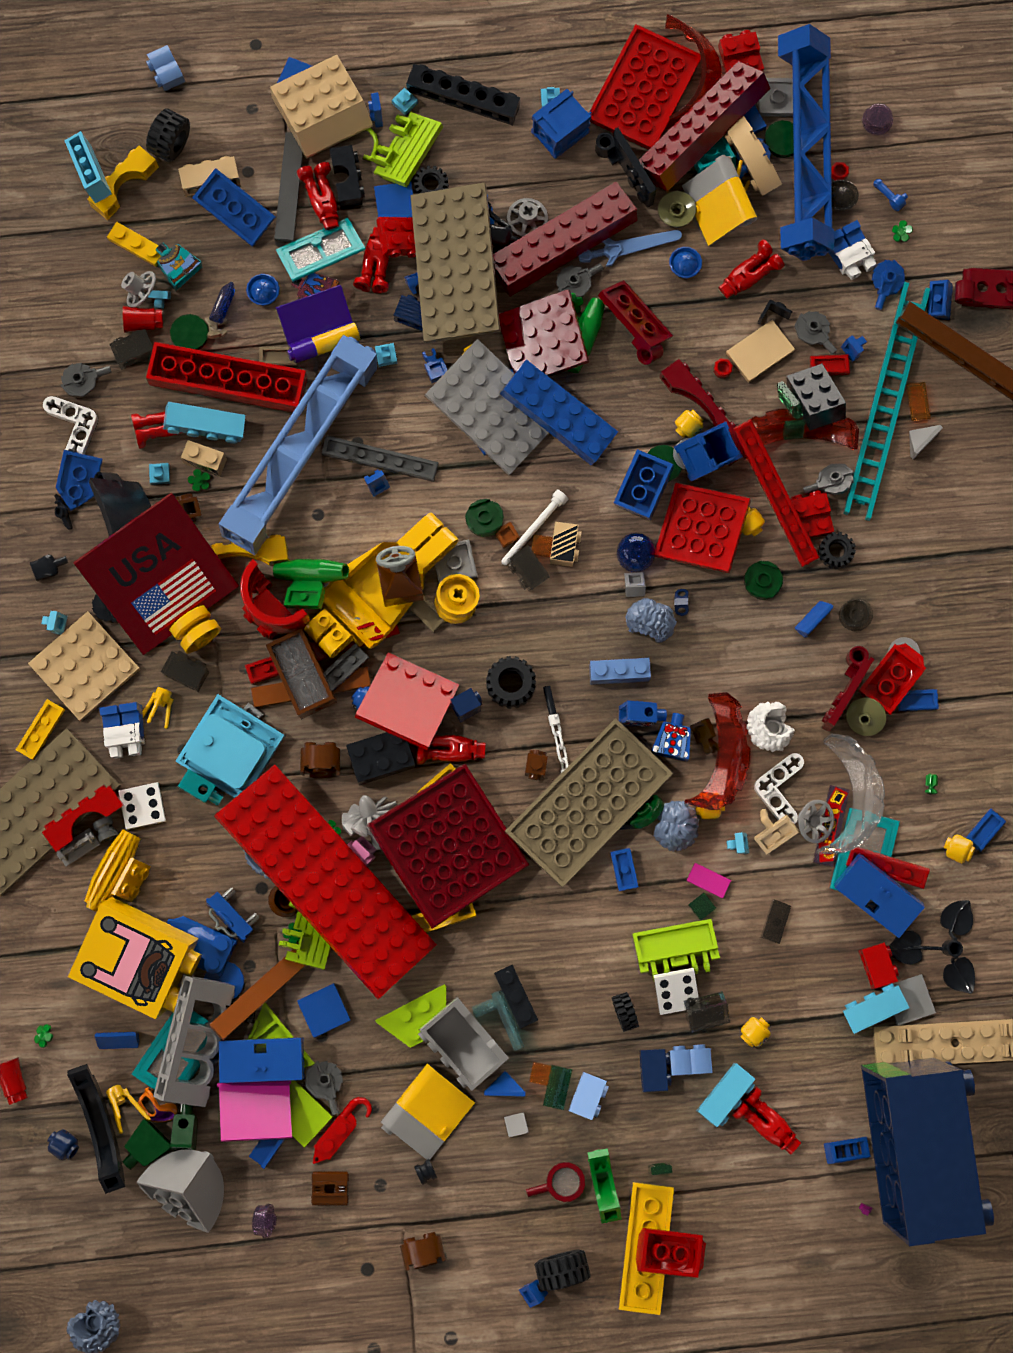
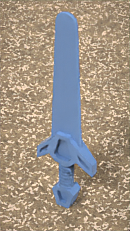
[578,230,682,267]

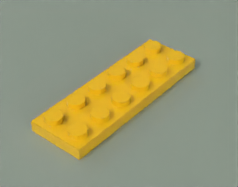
[618,1182,674,1315]

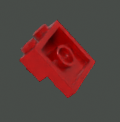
[718,30,764,73]
[376,217,416,258]
[791,491,834,538]

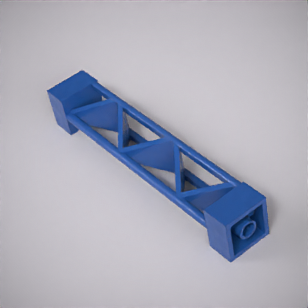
[778,24,834,261]

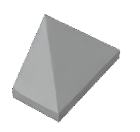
[909,425,943,459]

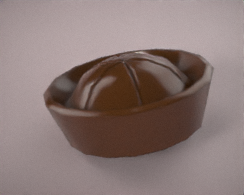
[268,886,298,917]

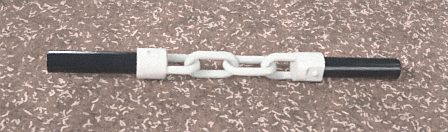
[543,686,569,773]

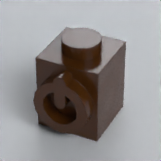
[176,493,201,522]
[525,750,548,780]

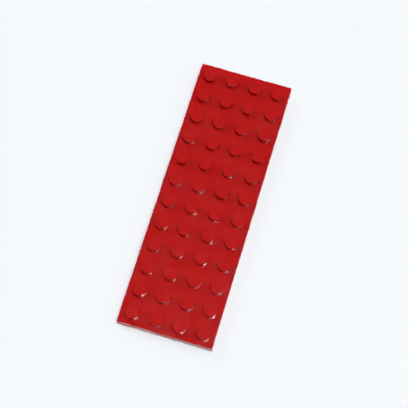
[214,765,437,999]

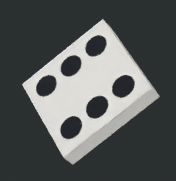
[119,782,166,830]
[653,968,700,1015]

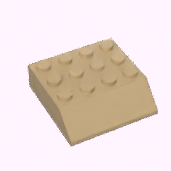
[270,55,373,159]

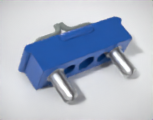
[206,888,259,942]

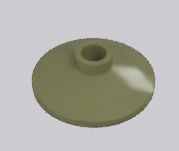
[658,191,696,228]
[847,697,886,736]

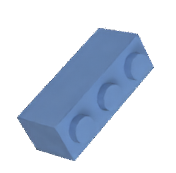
[589,658,651,685]

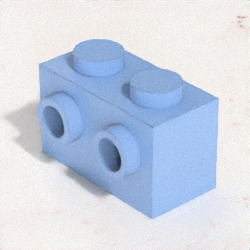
[568,1072,609,1120]

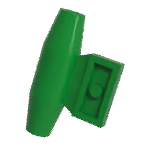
[568,298,605,373]
[273,559,349,609]

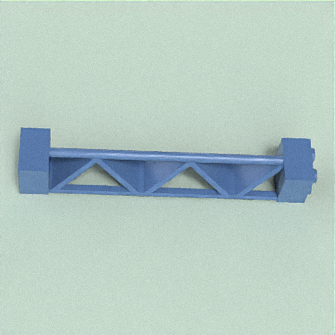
[219,335,377,555]

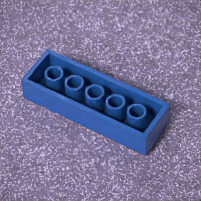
[500,359,618,465]

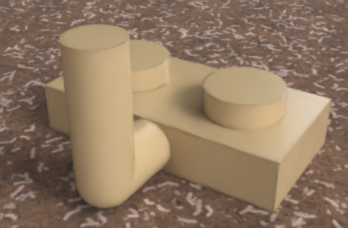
[754,809,799,855]

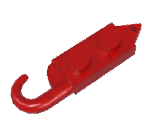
[313,1097,372,1164]

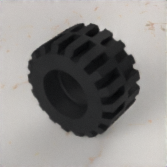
[146,108,190,162]
[486,656,536,709]
[534,1250,591,1291]

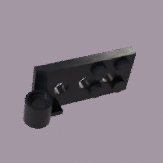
[595,127,656,208]

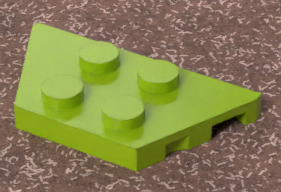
[375,984,446,1048]
[248,1002,315,1067]

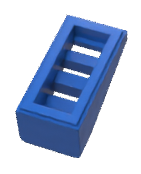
[824,1136,871,1164]

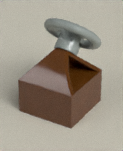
[376,546,424,607]

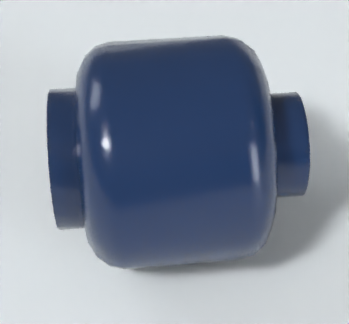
[47,1129,79,1161]

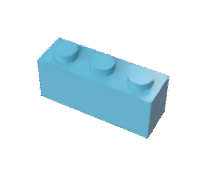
[843,983,909,1034]
[696,1063,755,1127]

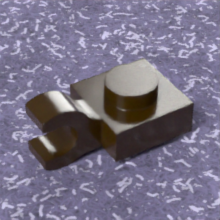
[690,718,719,755]

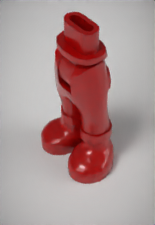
[296,162,339,230]
[353,227,389,294]
[718,239,785,299]
[131,411,183,449]
[417,735,486,765]
[732,1087,801,1155]

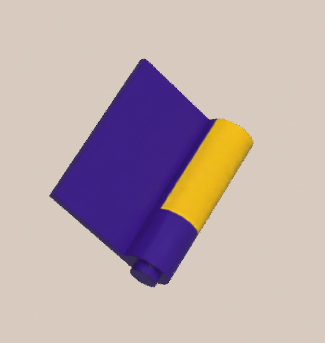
[276,285,360,364]

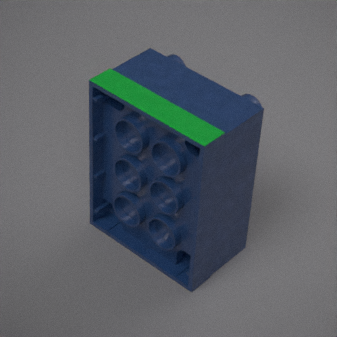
[861,1058,994,1247]

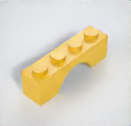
[88,146,159,221]

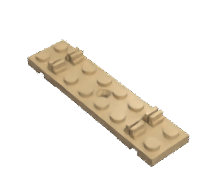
[873,1019,1013,1064]

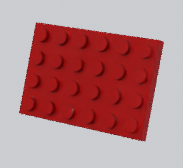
[589,24,703,150]

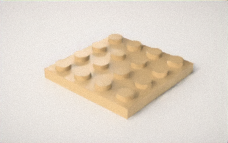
[28,611,140,721]

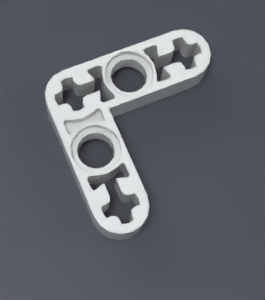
[43,396,98,454]
[754,753,804,824]

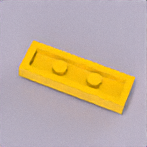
[107,222,161,267]
[16,699,65,760]

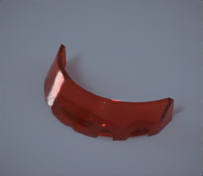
[665,14,722,129]
[743,407,859,460]
[684,692,751,810]

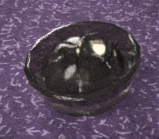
[832,179,859,211]
[839,598,873,631]

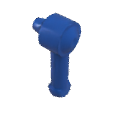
[873,179,908,211]

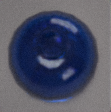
[616,532,655,573]

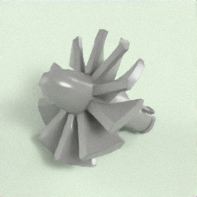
[342,795,397,849]

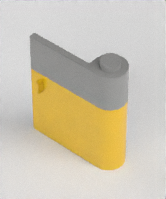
[682,155,757,246]
[381,1064,475,1160]

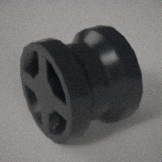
[414,1159,437,1185]

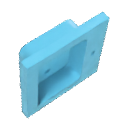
[176,694,285,798]

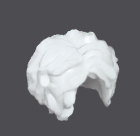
[746,702,795,752]

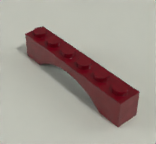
[659,359,745,466]

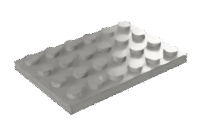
[425,339,549,475]

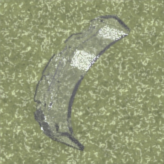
[817,734,885,854]

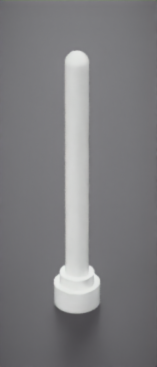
[501,489,569,565]

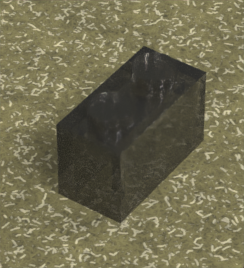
[110,329,153,370]
[507,545,550,591]
[161,651,209,693]
[683,991,730,1032]

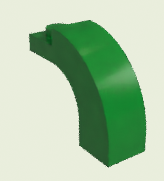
[587,1148,622,1224]

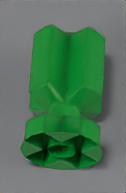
[925,774,938,794]

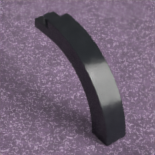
[67,1064,125,1194]

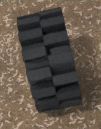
[414,165,448,194]
[818,532,856,569]
[612,992,639,1032]

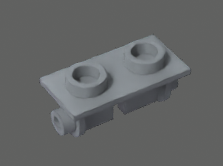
[57,828,100,866]

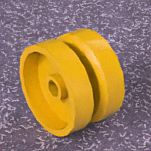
[434,574,480,624]
[169,605,221,654]

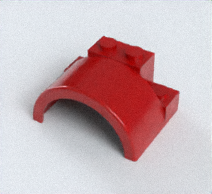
[240,559,311,639]

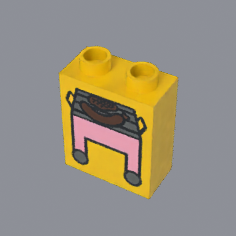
[68,897,202,1019]

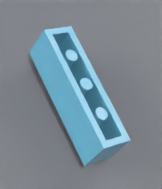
[64,131,112,203]
[163,402,245,444]

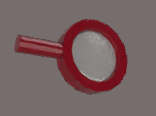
[526,1162,585,1202]

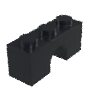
[330,145,365,209]
[494,965,538,1029]

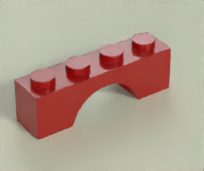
[42,785,124,852]

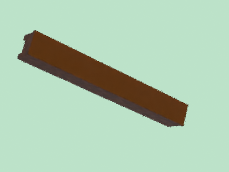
[895,301,1013,401]

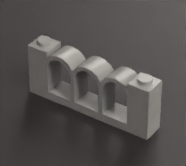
[153,975,235,1107]

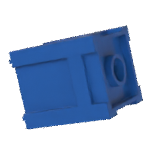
[531,89,592,159]
[674,422,743,482]

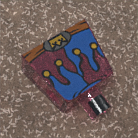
[291,273,340,299]

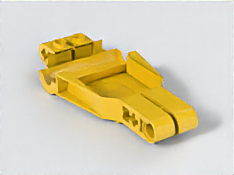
[304,512,459,658]

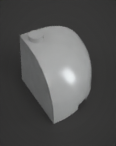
[136,1150,224,1233]

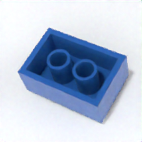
[614,449,674,521]

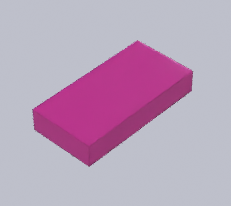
[686,863,731,899]

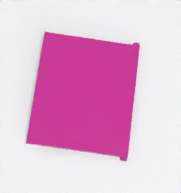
[217,1080,292,1142]

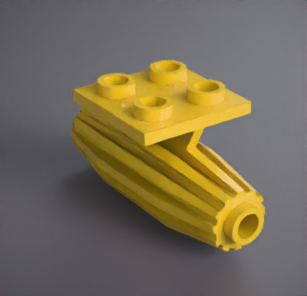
[84,829,151,912]

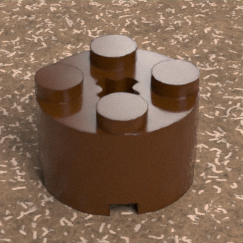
[300,742,340,778]
[400,1232,446,1271]

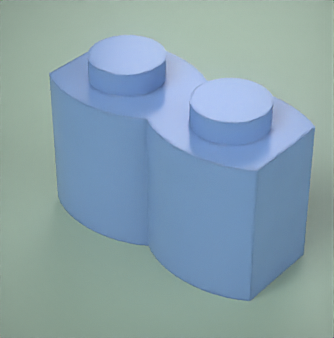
[146,45,185,91]
[668,1044,712,1076]

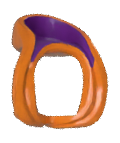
[137,1087,178,1122]

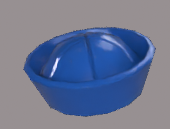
[669,247,702,279]
[246,274,280,306]

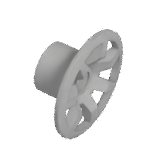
[507,198,548,237]
[121,271,156,308]
[797,800,834,843]

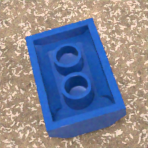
[167,916,238,977]

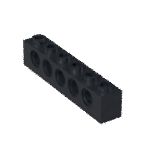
[406,64,520,126]

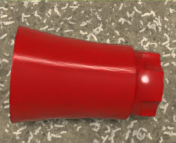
[123,306,163,333]
[0,1057,28,1105]

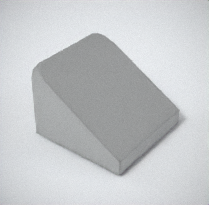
[624,572,646,597]
[504,1112,529,1137]

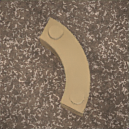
[724,116,782,196]

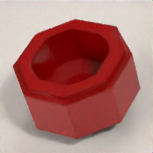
[831,162,849,182]
[713,358,733,379]

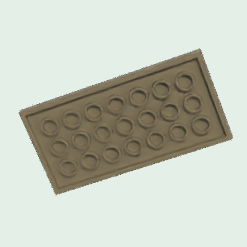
[411,182,500,343]
[505,718,673,888]
[0,728,121,896]

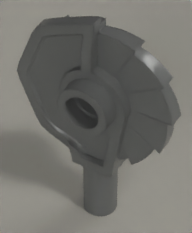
[556,264,604,298]
[795,311,837,355]
[60,363,112,397]
[803,464,854,495]
[306,1061,343,1115]

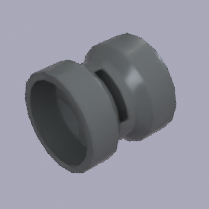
[92,816,119,843]

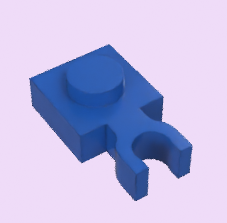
[422,348,448,383]

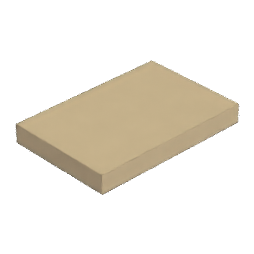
[726,320,795,383]

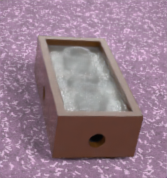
[266,628,337,720]

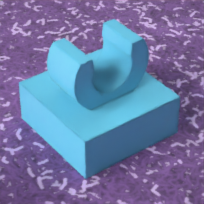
[541,87,560,107]
[392,88,418,115]
[148,290,171,308]
[375,343,397,367]
[149,463,170,485]
[41,611,68,635]
[727,832,749,854]

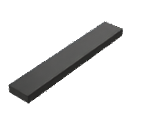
[274,132,303,242]
[321,435,439,482]

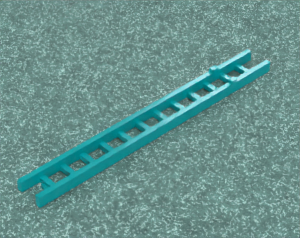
[843,282,930,521]

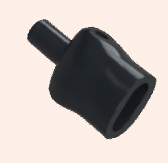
[30,554,68,581]

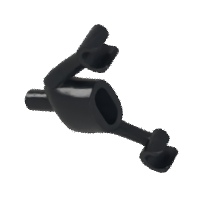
[488,202,520,254]

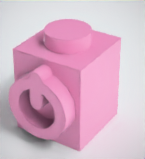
[347,836,377,866]

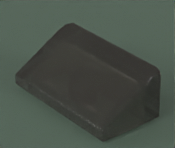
[760,899,791,944]

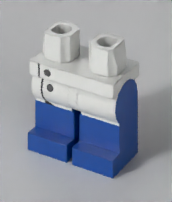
[828,220,877,280]
[99,702,145,759]

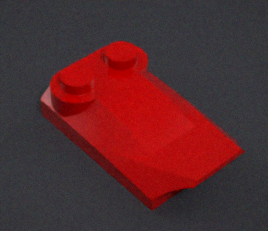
[858,643,926,715]
[636,1228,706,1278]

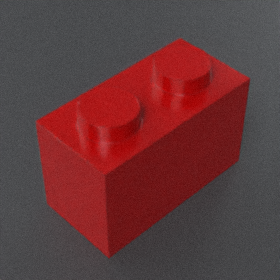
[858,942,899,989]

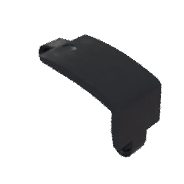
[89,472,151,536]

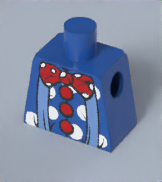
[619,700,667,726]
[651,713,691,762]

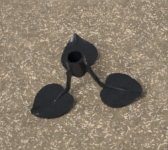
[889,900,975,994]

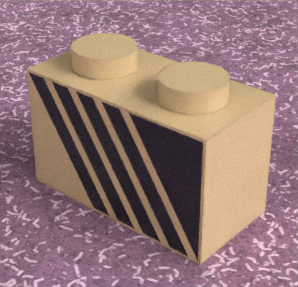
[181,440,227,477]
[550,522,582,567]

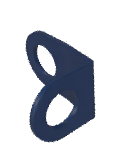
[674,589,689,616]

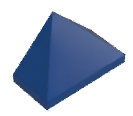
[484,1071,525,1096]

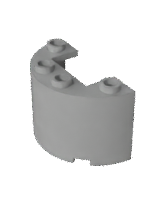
[418,997,509,1091]

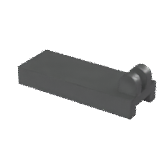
[316,643,369,692]

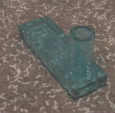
[472,990,524,1051]

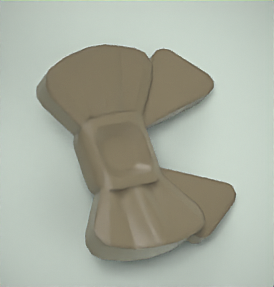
[205,316,228,339]

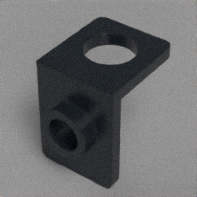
[757,299,792,325]

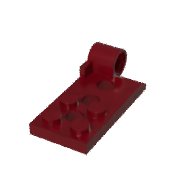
[955,268,1013,309]
[598,280,673,365]
[821,646,874,732]

